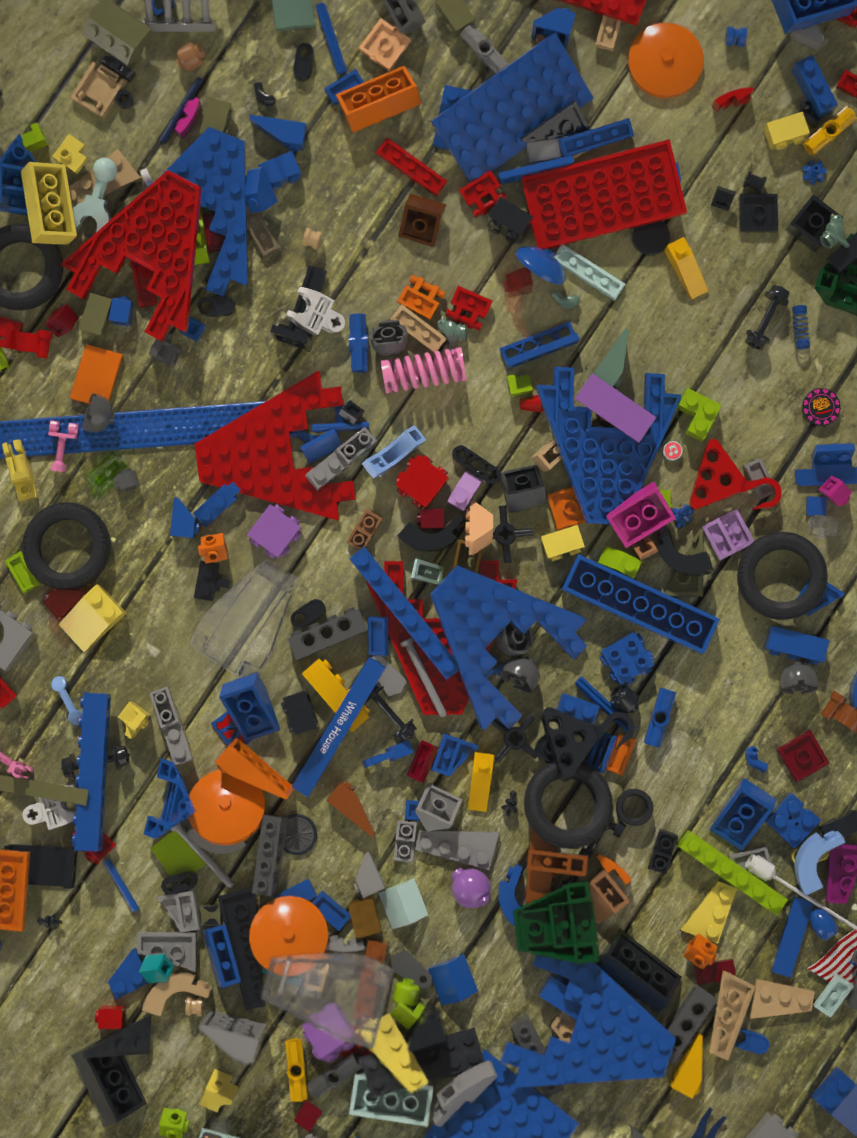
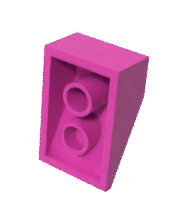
[606,482,676,548]

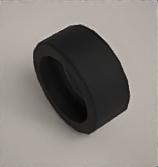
[616,789,654,826]

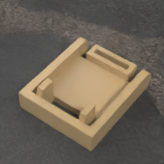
[70,61,127,119]

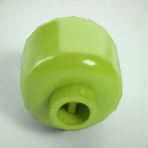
[393,978,420,1009]

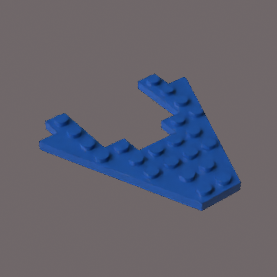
[126,127,248,297]
[430,566,587,730]

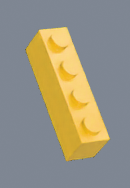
[301,658,370,732]

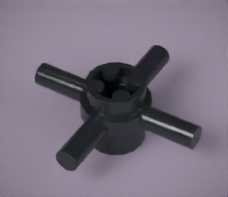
[493,505,534,563]
[491,714,537,763]

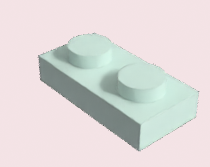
[813,973,854,1018]

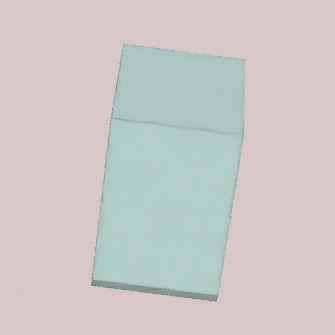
[411,559,444,585]

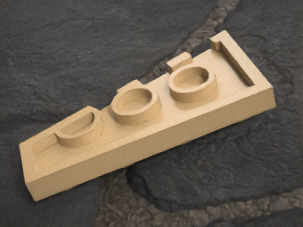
[69,149,142,209]
[709,971,756,1061]

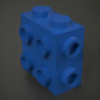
[599,631,655,686]

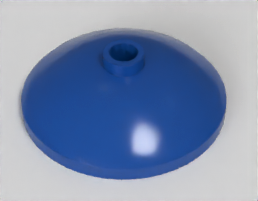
[516,246,566,285]

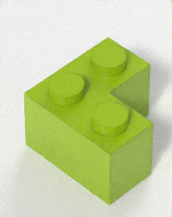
[676,388,722,442]

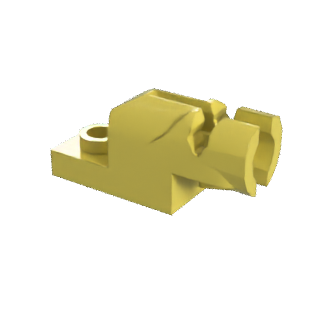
[2,440,38,502]

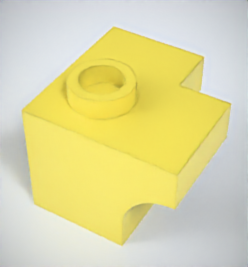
[52,134,88,174]
[118,701,151,739]
[200,1069,239,1113]

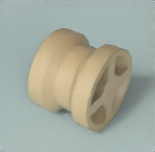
[302,228,322,250]
[186,996,204,1016]

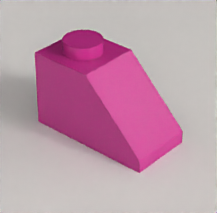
[819,476,852,507]

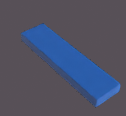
[558,118,634,158]
[498,155,574,185]
[771,896,813,978]

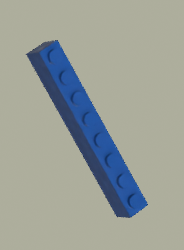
[349,547,458,680]
[72,693,111,851]

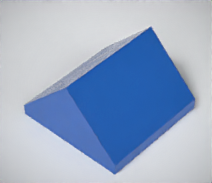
[428,954,478,1005]

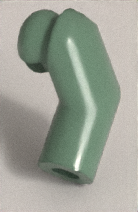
[551,290,580,309]

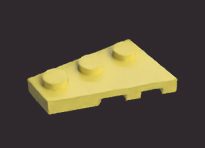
[680,881,737,944]

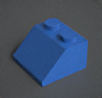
[531,8,576,49]

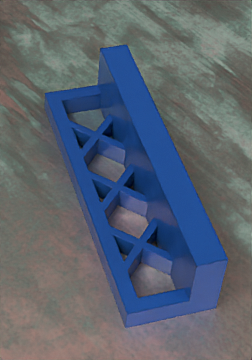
[499,321,580,370]

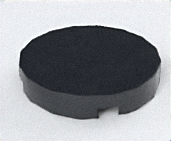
[632,221,670,256]

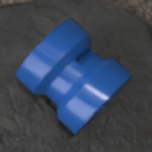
[725,26,747,47]

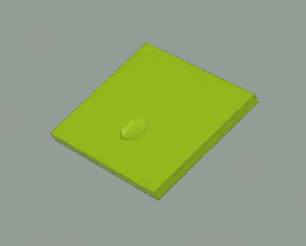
[150,830,206,885]

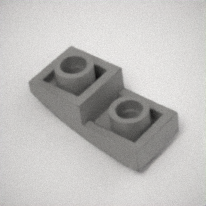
[526,137,565,162]
[394,820,417,863]
[326,935,366,952]

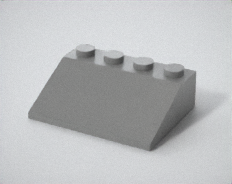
[199,1010,267,1065]

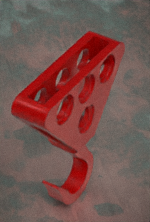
[688,439,782,511]

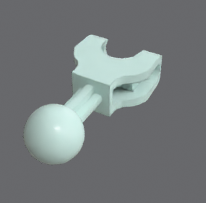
[73,158,117,232]

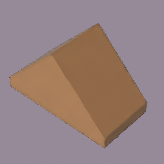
[630,536,658,561]

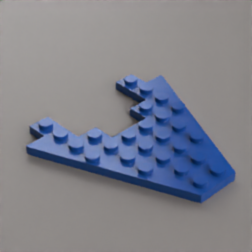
[536,367,681,525]
[500,955,676,1088]

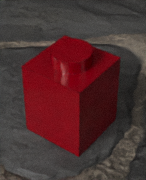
[417,509,444,530]

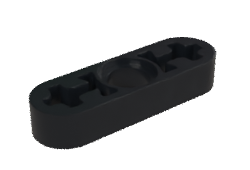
[452,445,501,485]

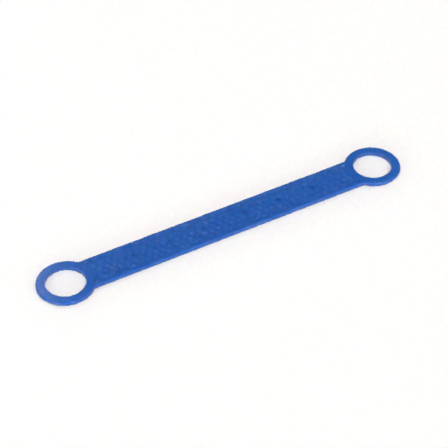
[0,401,345,459]

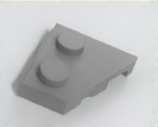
[158,890,202,933]

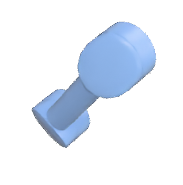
[51,676,83,725]

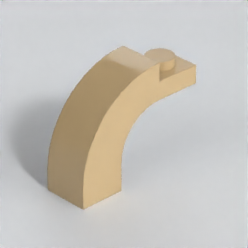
[142,972,212,1016]

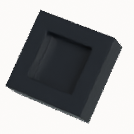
[711,186,736,211]
[339,400,365,424]

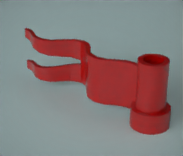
[0,328,53,359]

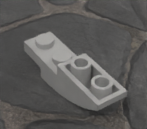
[305,427,377,491]
[149,686,194,767]
[430,1061,497,1127]

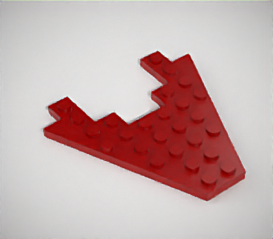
[61,170,202,342]
[195,371,356,520]
[366,560,517,715]

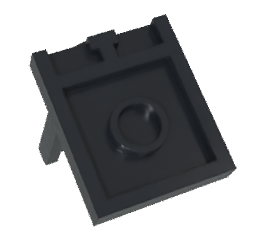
[270,265,328,352]

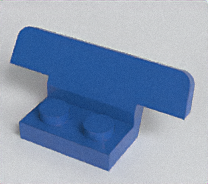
[794,443,857,486]

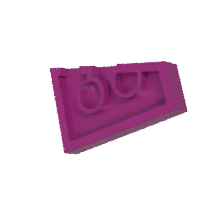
[825,844,857,904]

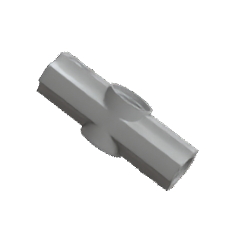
[460,23,509,74]

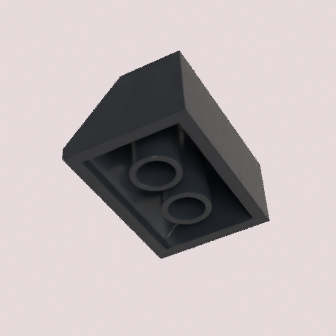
[407,1005,447,1053]

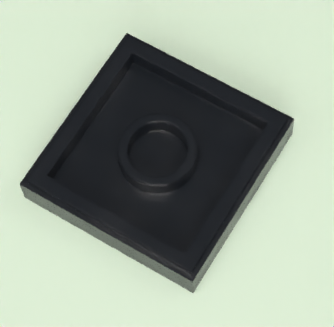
[739,194,778,233]

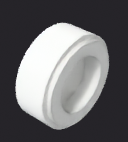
[140,168,153,188]

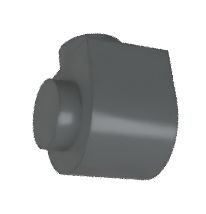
[114,468,140,493]

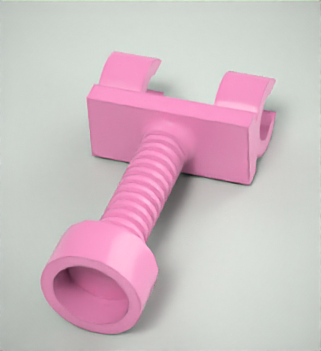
[48,420,78,472]
[0,752,34,779]

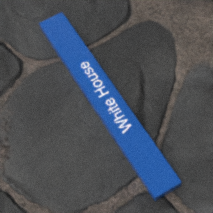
[292,657,386,797]

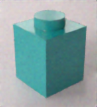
[139,954,174,983]

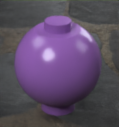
[451,868,491,908]

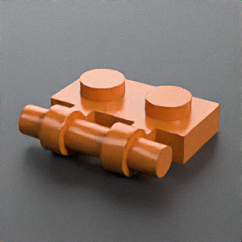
[397,275,446,321]

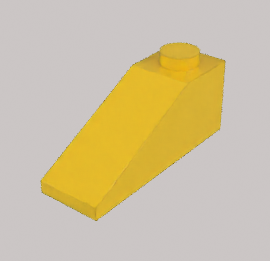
[664,237,708,300]
[467,752,494,812]
[669,1031,703,1099]

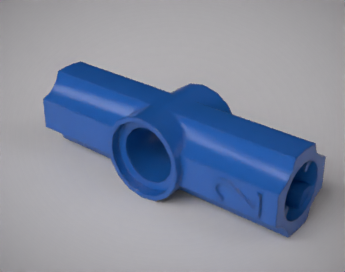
[349,313,369,373]
[643,687,677,748]

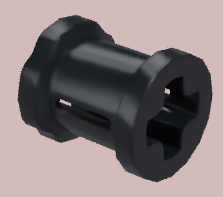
[743,171,767,193]

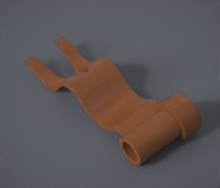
[821,691,857,734]

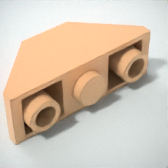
[465,501,493,555]

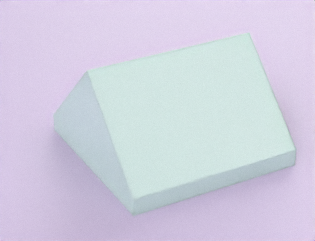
[378,878,428,929]

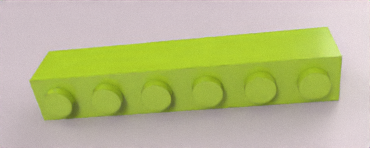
[677,830,788,916]

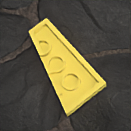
[355,1013,428,1094]

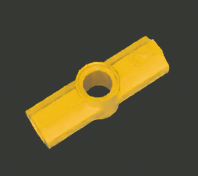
[803,106,857,156]
[285,1038,308,1102]

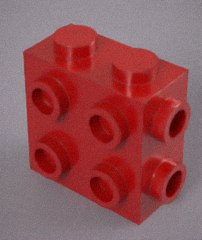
[395,454,449,509]

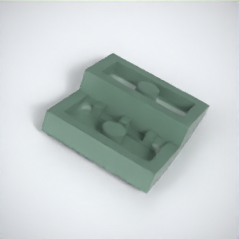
[271,0,315,31]

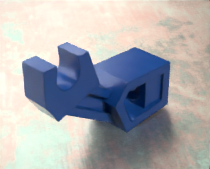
[362,740,414,768]

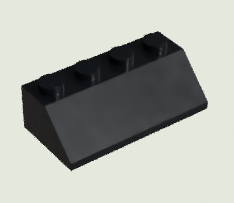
[595,929,682,1014]
[71,1033,147,1126]

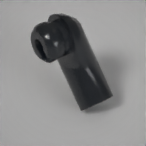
[253,82,276,106]
[799,101,820,128]

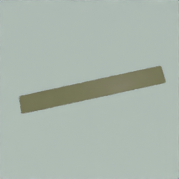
[0,775,88,805]

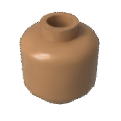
[176,43,205,72]

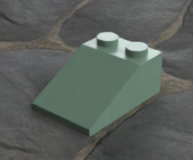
[594,328,629,389]

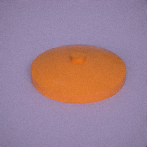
[628,23,704,99]
[188,770,266,845]
[249,896,328,976]

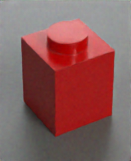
[95,1005,125,1029]

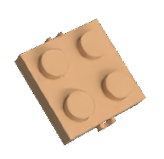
[359,18,411,72]

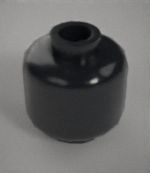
[610,686,639,714]

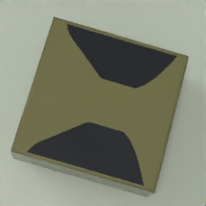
[201,905,221,926]

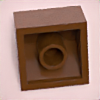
[398,193,446,247]

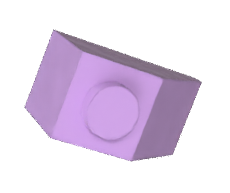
[447,471,483,513]

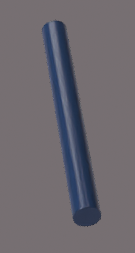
[159,77,203,144]

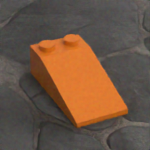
[215,737,294,799]

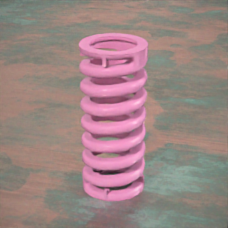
[381,347,466,394]

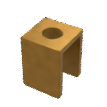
[453,540,482,574]
[348,896,382,938]

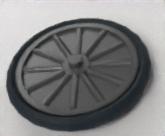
[284,814,317,855]

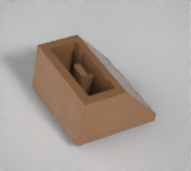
[588,868,630,923]

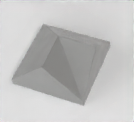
[415,783,463,831]

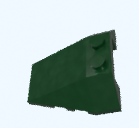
[814,233,857,316]
[513,881,599,964]

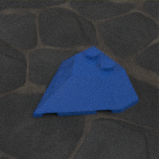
[0,134,36,216]
[143,758,196,839]

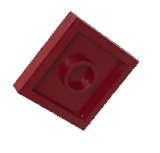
[776,730,830,783]

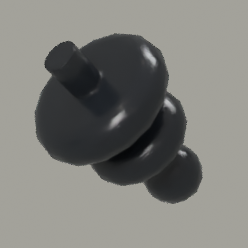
[501,791,517,817]
[37,913,62,930]

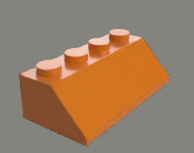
[336,66,422,133]

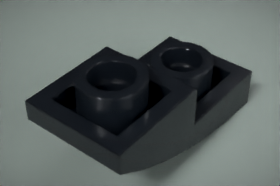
[818,810,857,838]
[648,828,678,874]

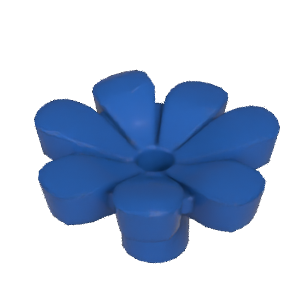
[802,160,827,185]
[672,505,694,528]

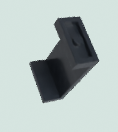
[2,844,78,889]

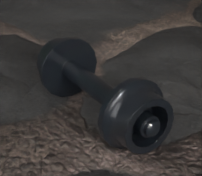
[745,285,790,350]
[365,684,417,742]
[61,745,130,779]

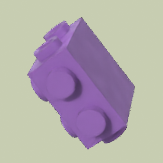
[247,504,302,559]
[302,1004,359,1062]

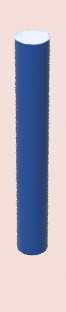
[312,422,369,432]
[103,859,140,912]

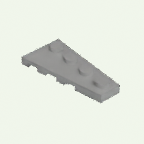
[415,830,499,870]

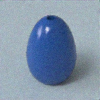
[810,908,838,941]

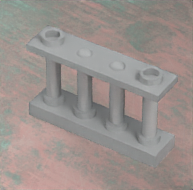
[141,0,217,32]

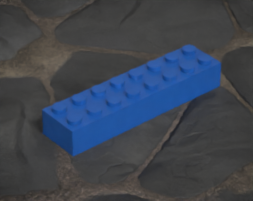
[561,554,720,655]

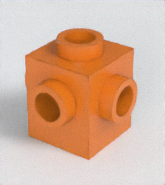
[198,533,228,564]
[683,933,718,970]

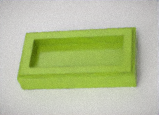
[5,551,41,594]

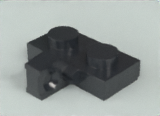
[194,560,231,601]

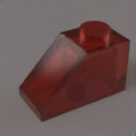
[503,267,533,298]
[42,589,88,620]

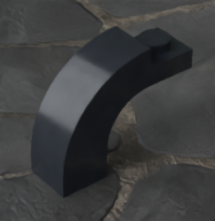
[397,513,464,552]
[657,525,714,576]

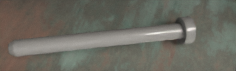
[400,638,446,718]
[171,821,234,889]

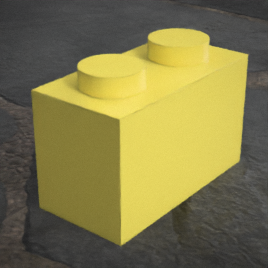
[763,112,810,150]
[540,525,585,562]

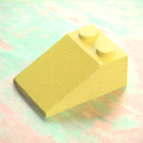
[59,584,127,653]

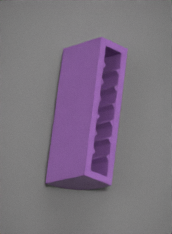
[575,373,656,443]

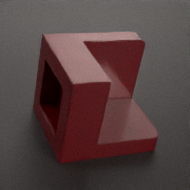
[45,304,79,338]
[293,1097,322,1132]

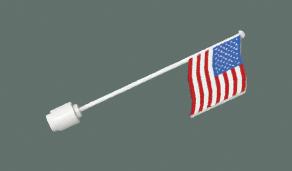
[745,854,857,984]

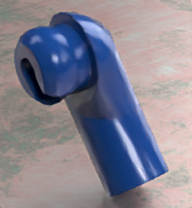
[745,746,768,773]

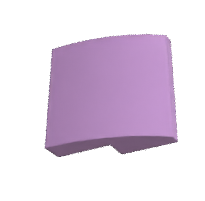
[702,508,755,560]

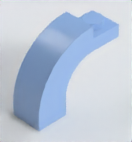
[362,425,426,479]
[794,831,845,896]

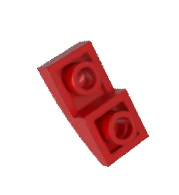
[712,87,754,112]

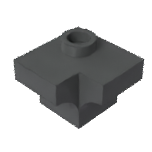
[149,333,182,369]

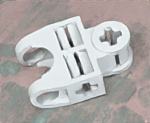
[286,287,345,335]
[23,785,77,830]

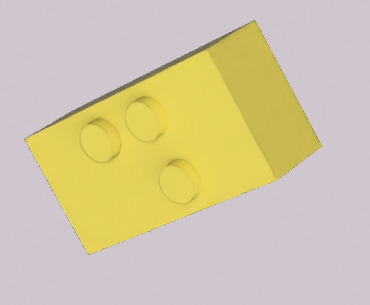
[21,162,77,245]

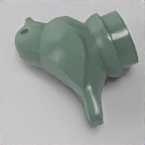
[820,214,850,249]
[437,316,467,352]

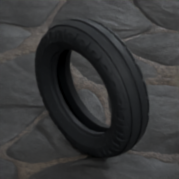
[0,224,63,311]
[22,502,111,590]
[737,532,828,620]
[524,760,613,849]

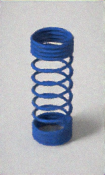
[792,305,811,349]

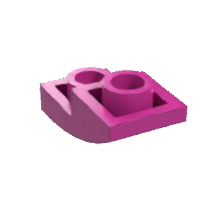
[175,97,202,139]

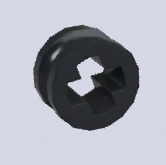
[115,90,134,109]

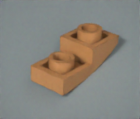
[346,508,383,550]

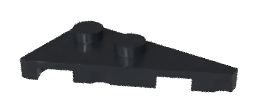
[520,100,591,143]
[81,1014,152,1058]

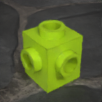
[159,1108,190,1138]

